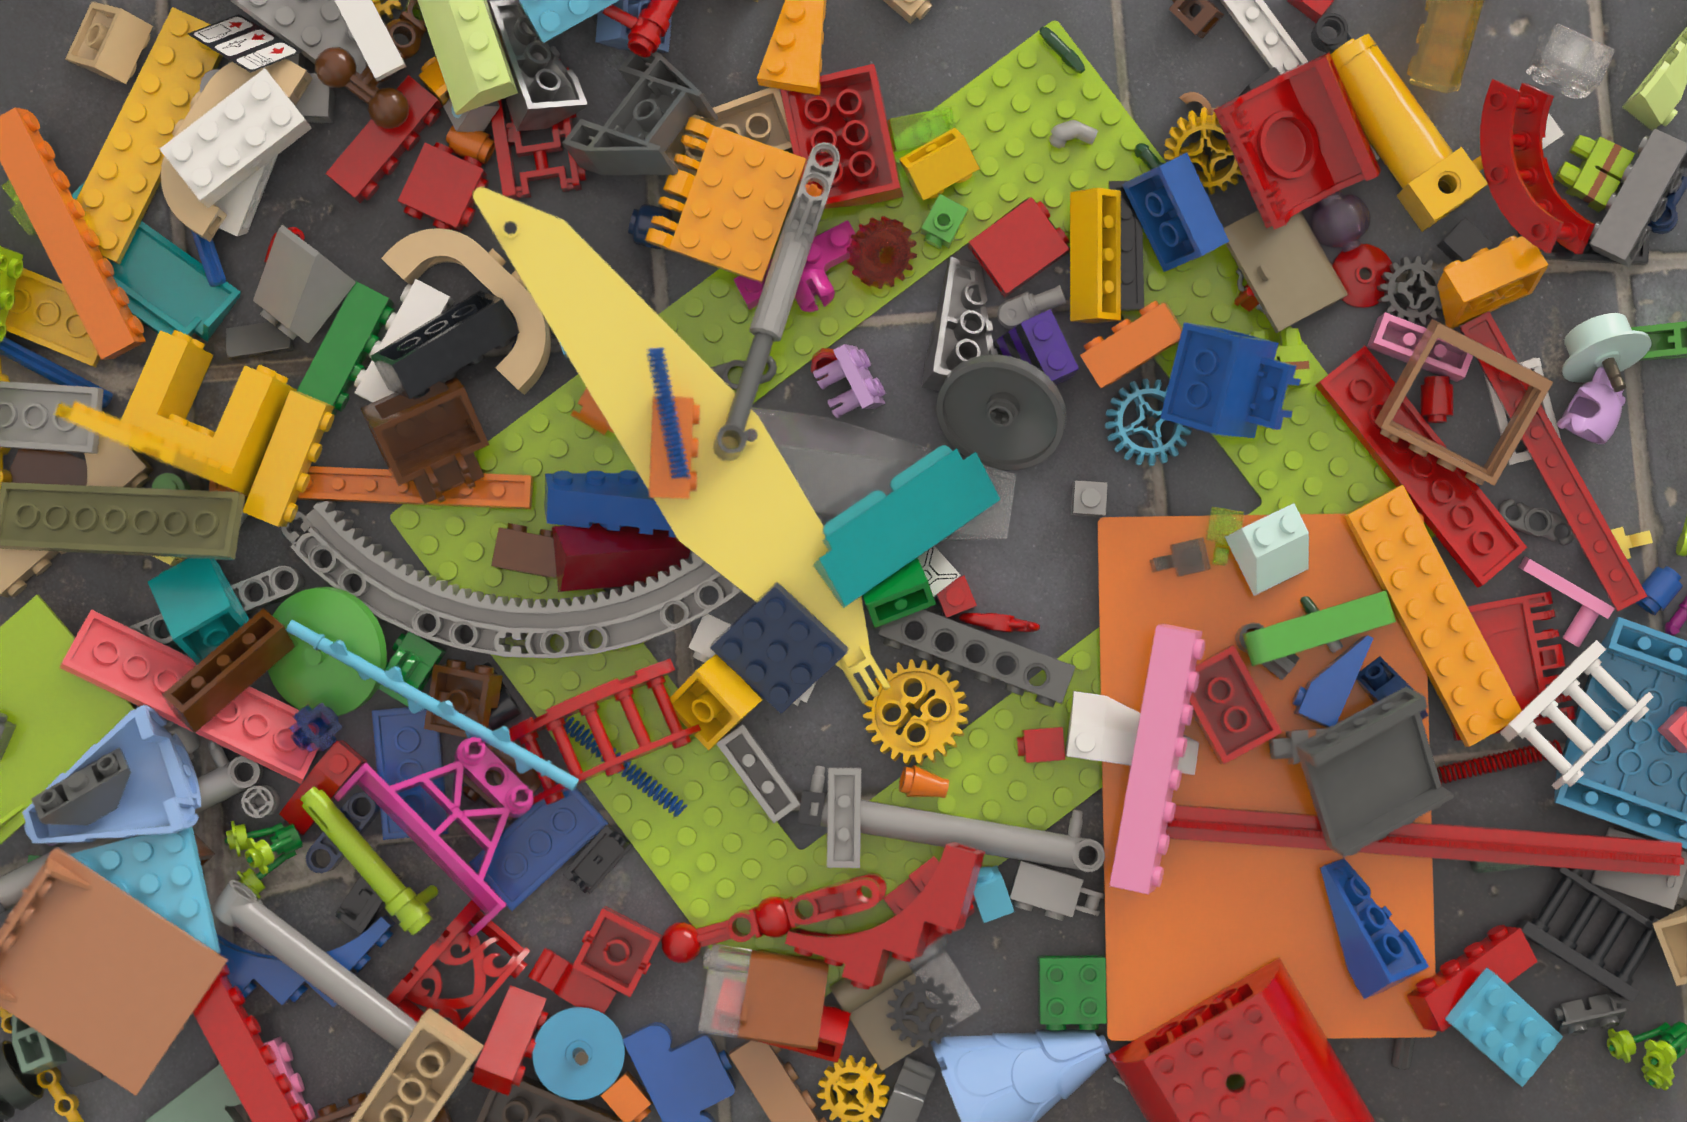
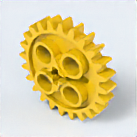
[863,659,969,766]

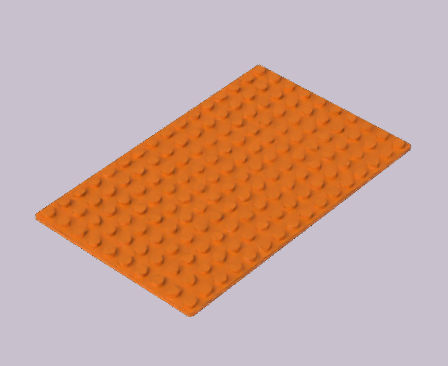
[1097,513,1437,1041]

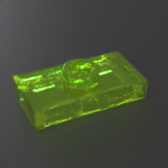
[888,107,956,152]

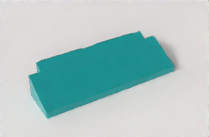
[72,182,241,341]
[813,445,1001,608]

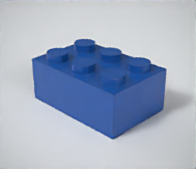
[1122,153,1229,272]

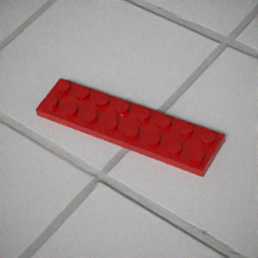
[1315,346,1527,588]

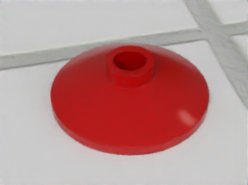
[1332,244,1392,308]

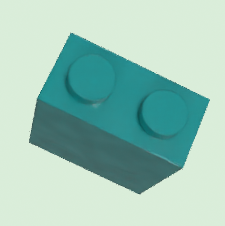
[147,558,250,664]

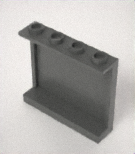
[1296,686,1454,858]

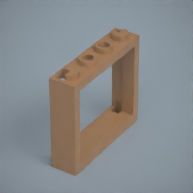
[1375,319,1553,486]

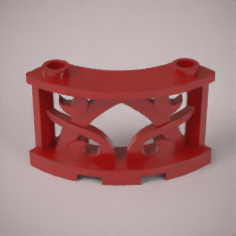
[386,900,530,1032]

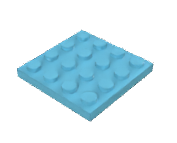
[69,827,221,953]

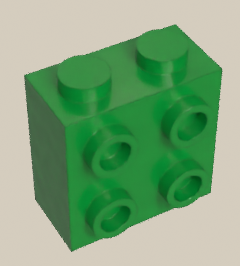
[1038,955,1107,1030]

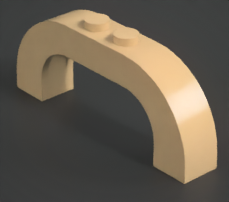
[161,59,313,242]
[381,229,552,395]

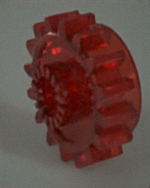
[847,216,917,289]

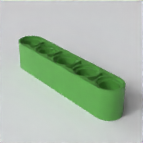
[1242,591,1396,666]

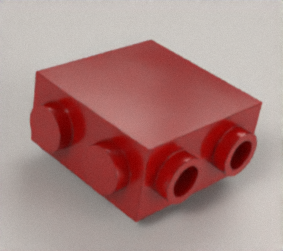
[398,142,489,233]

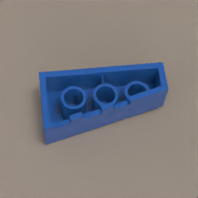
[544,470,676,537]

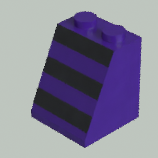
[993,309,1079,385]

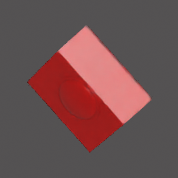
[1214,52,1381,230]

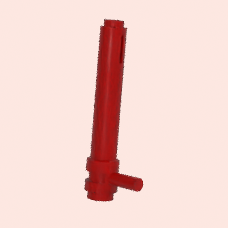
[602,0,679,58]

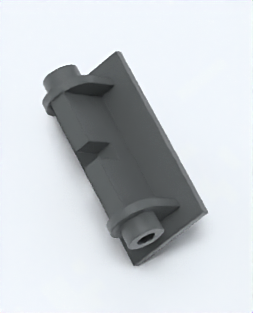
[1553,992,1627,1036]

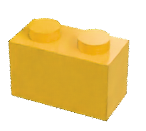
[899,127,980,201]

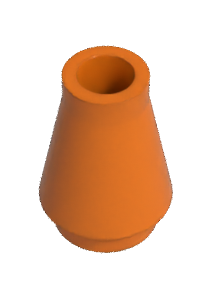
[899,765,949,798]

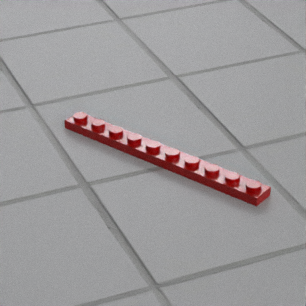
[1459,311,1647,612]

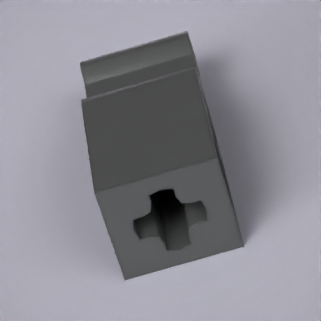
[879,1056,937,1122]

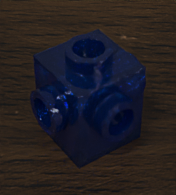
[289,702,343,753]

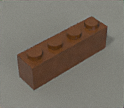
[162,608,295,733]

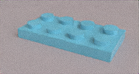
[1445,967,1563,1087]

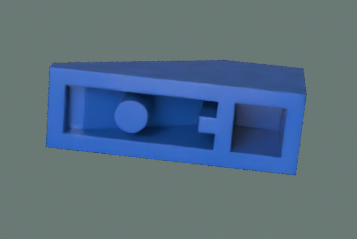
[1292,635,1374,728]

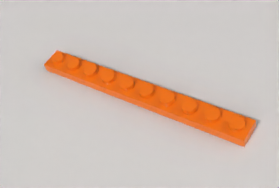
[209,466,533,509]

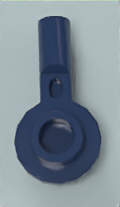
[1648,175,1687,234]

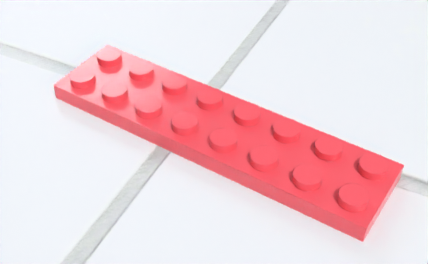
[60,609,330,784]

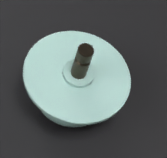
[1562,313,1651,392]

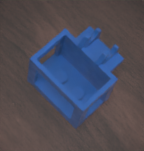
[1160,322,1301,438]

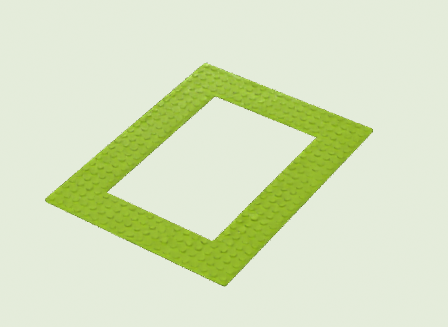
[390,21,1435,997]

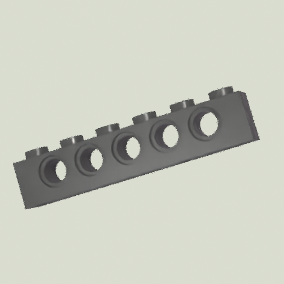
[878,610,1076,708]

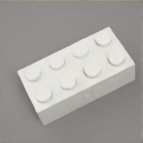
[160,68,312,208]

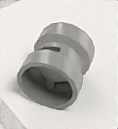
[241,785,280,818]

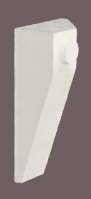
[1065,691,1199,775]

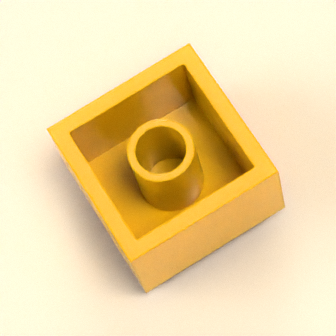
[670,654,762,751]

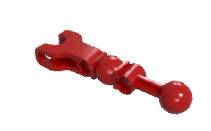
[661,873,887,964]

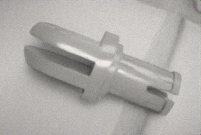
[997,285,1068,329]

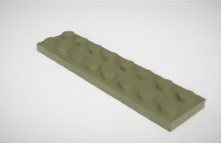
[0,482,245,560]

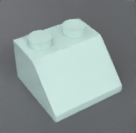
[1225,503,1309,596]

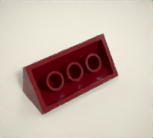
[552,523,690,592]

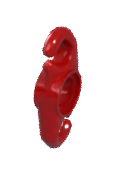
[959,613,1040,633]

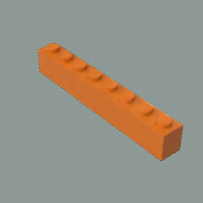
[0,108,146,360]

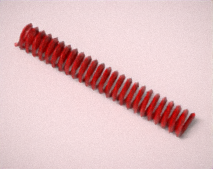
[1437,739,1563,784]

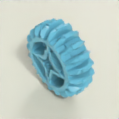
[1105,379,1192,466]

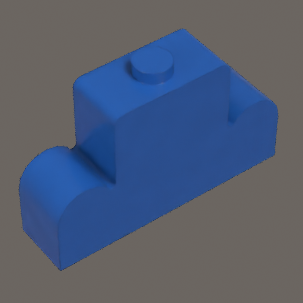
[623,1022,736,1122]

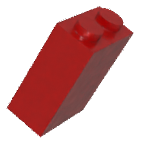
[967,197,1070,298]

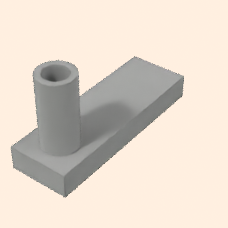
[827,768,861,868]

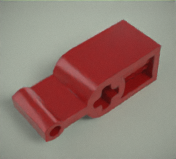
[528,947,618,1014]

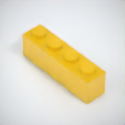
[1070,187,1121,324]
[242,390,334,527]

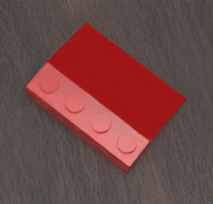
[780,64,904,209]

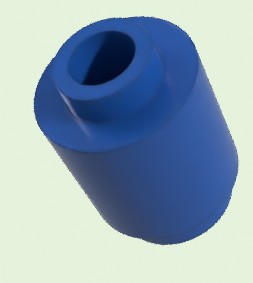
[1636,566,1683,615]

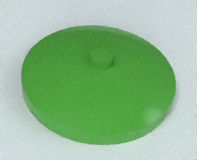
[268,587,387,717]

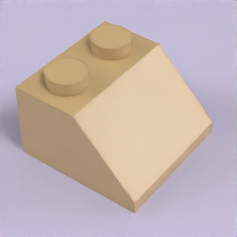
[65,2,153,84]

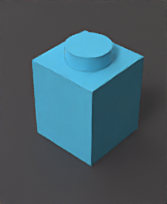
[973,865,1014,923]

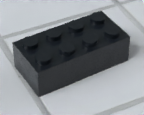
[371,291,520,399]

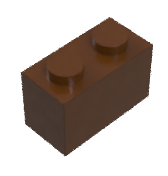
[491,523,557,579]

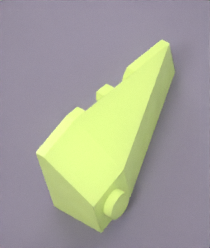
[1622,26,1687,131]

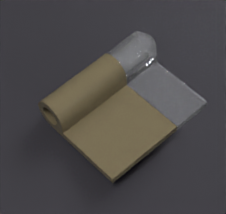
[830,936,981,1071]

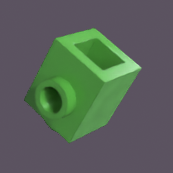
[921,194,968,249]

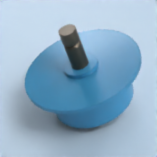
[532,1007,625,1100]

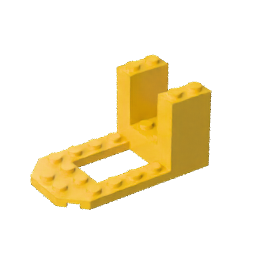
[54,330,297,495]

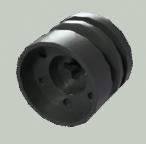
[0,1040,44,1122]

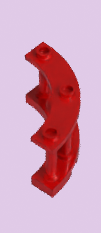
[1480,79,1596,254]
[509,658,701,805]

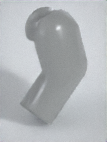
[1049,120,1099,148]

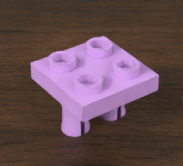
[813,344,886,419]

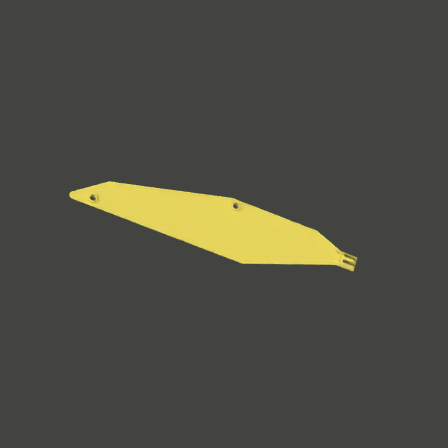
[473,187,891,704]

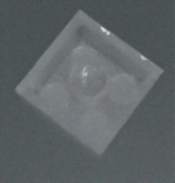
[1525,23,1616,99]

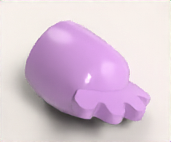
[1557,367,1625,445]

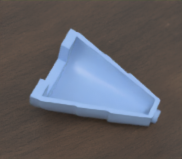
[22,705,201,844]
[931,1029,1111,1122]

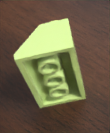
[417,0,518,115]

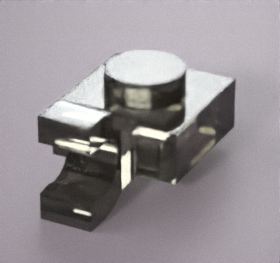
[1150,538,1211,577]

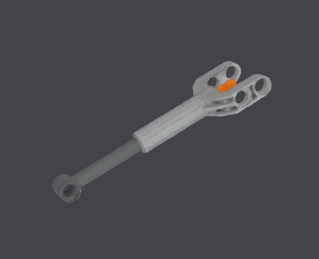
[713,142,840,461]

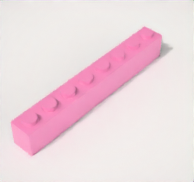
[1110,624,1205,894]

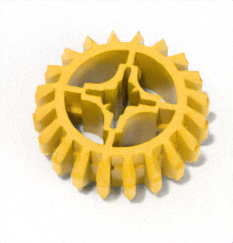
[1164,107,1242,195]

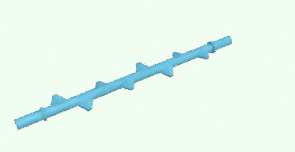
[286,620,579,791]

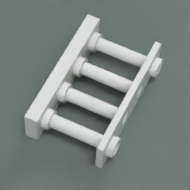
[1500,640,1654,790]

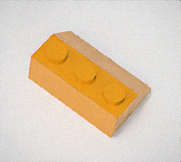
[1437,235,1548,329]

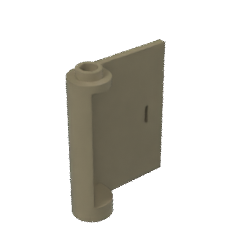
[1224,211,1348,333]

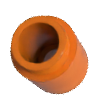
[445,125,495,164]

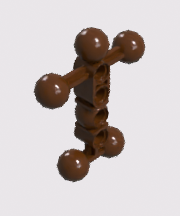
[315,0,428,129]

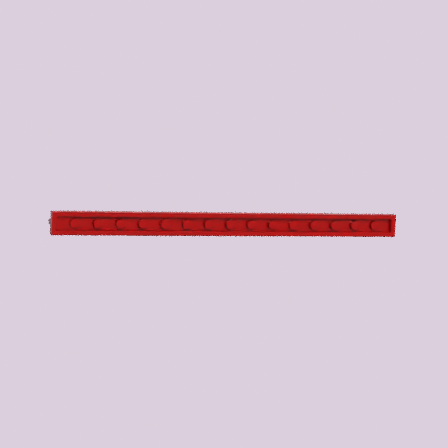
[1165,805,1684,876]

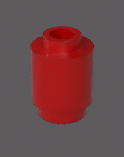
[1420,376,1454,423]

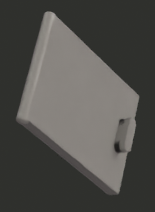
[1591,827,1687,910]

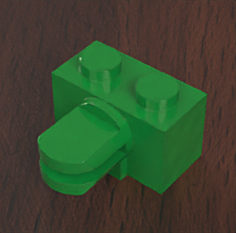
[378,631,446,707]

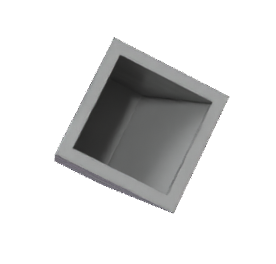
[253,225,356,343]

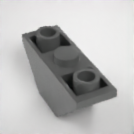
[31,748,131,826]

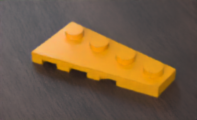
[757,0,827,95]

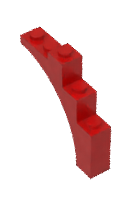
[785,842,985,990]

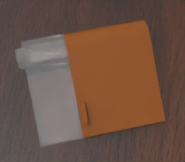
[698,944,829,1050]

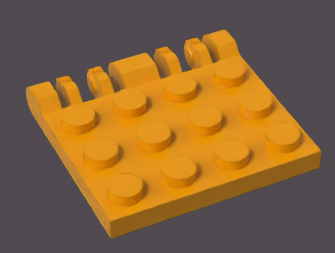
[645,117,806,283]

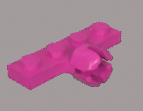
[734,220,864,312]

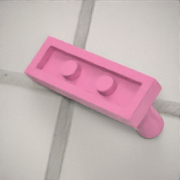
[1519,556,1615,647]

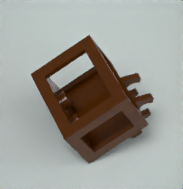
[360,376,489,504]

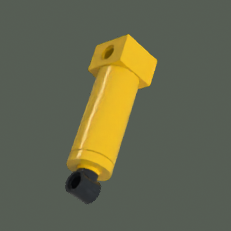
[1311,13,1488,232]

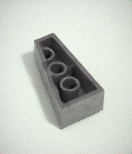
[1589,128,1687,267]

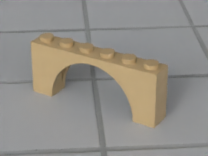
[0,412,154,597]

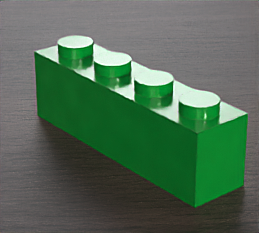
[297,281,395,416]

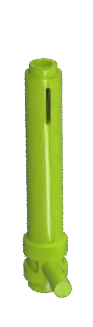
[300,787,438,936]

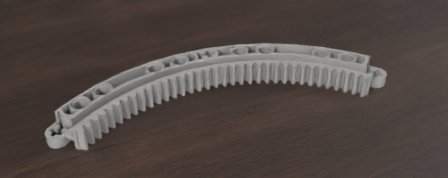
[281,501,743,658]

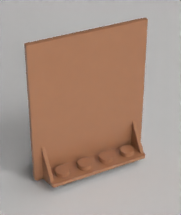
[0,848,228,1096]

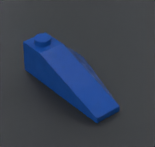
[1320,858,1429,999]

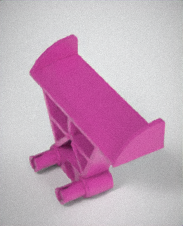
[334,737,533,937]

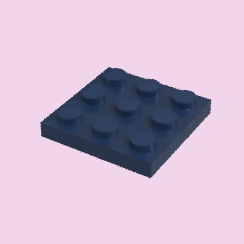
[710,582,849,714]

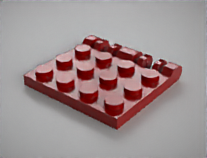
[1450,591,1576,741]

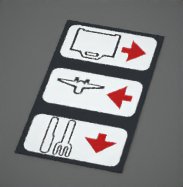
[188,14,302,73]

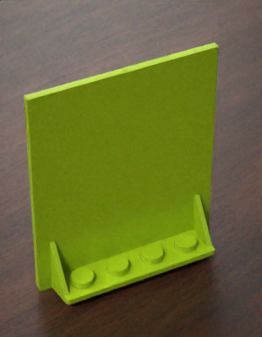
[0,595,136,845]

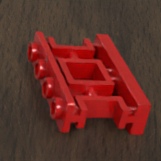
[491,59,587,201]

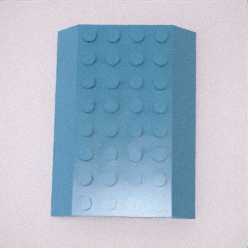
[1554,617,1687,849]

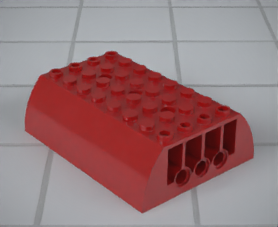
[1108,958,1376,1122]

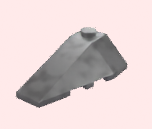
[488,0,588,131]
[921,257,998,391]

